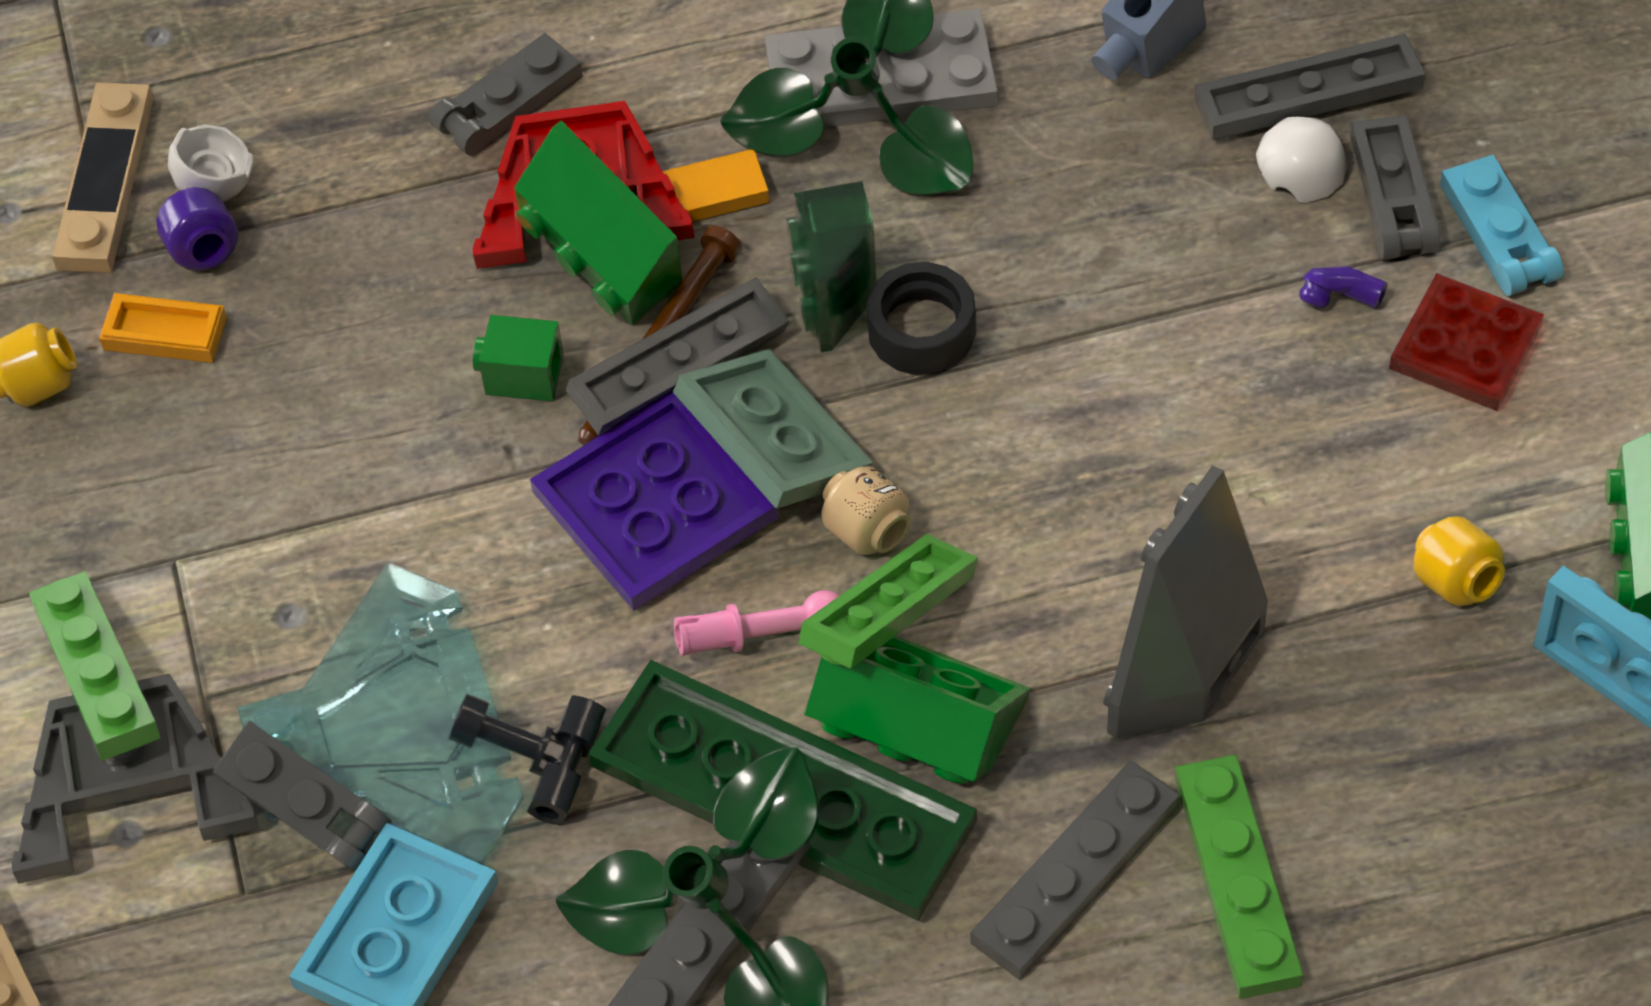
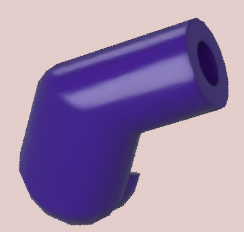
[1299,266,1388,309]

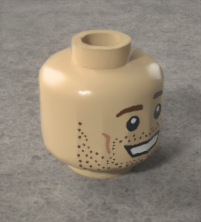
[821,466,911,555]

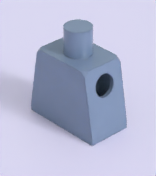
[1091,0,1206,80]

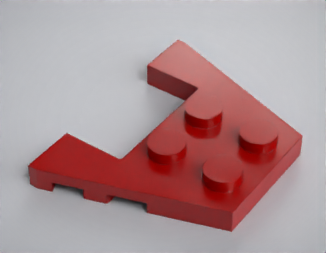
[472,101,695,269]

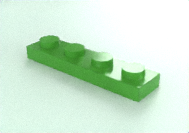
[798,534,978,669]
[29,571,161,761]
[1175,754,1303,999]

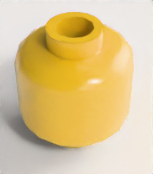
[0,322,78,407]
[1413,516,1505,606]

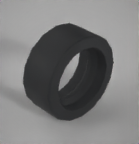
[866,261,976,375]

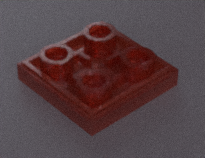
[1389,273,1544,411]

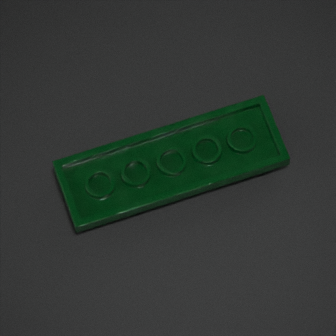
[588,659,977,921]

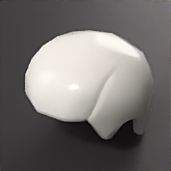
[1256,117,1347,203]
[168,124,254,202]

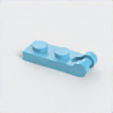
[1440,155,1564,296]

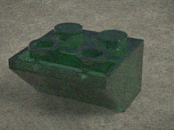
[786,181,876,353]

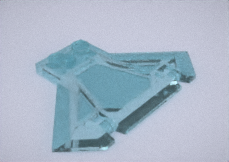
[237,562,524,865]

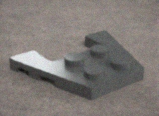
[12,673,259,884]

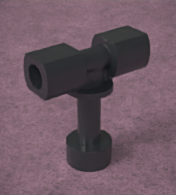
[448,693,606,826]

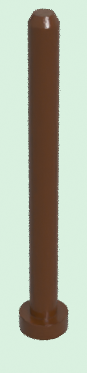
[578,225,742,446]

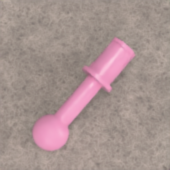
[674,590,840,656]

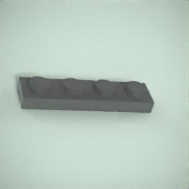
[1195,33,1425,140]
[566,277,789,436]
[970,760,1180,980]
[608,841,811,1006]

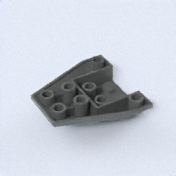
[1103,465,1268,738]

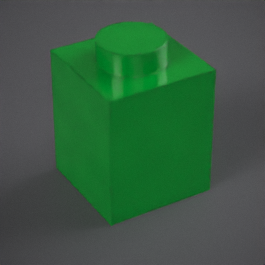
[472,315,564,402]

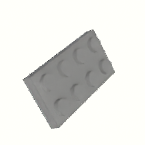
[765,8,998,128]

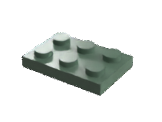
[673,349,873,509]

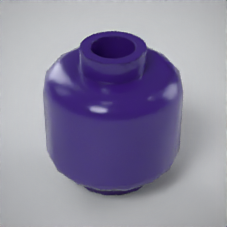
[156,187,238,271]

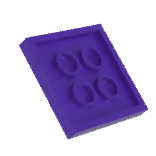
[530,390,779,611]

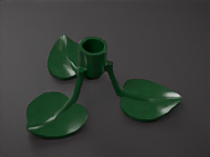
[720,0,974,196]
[556,746,829,1006]

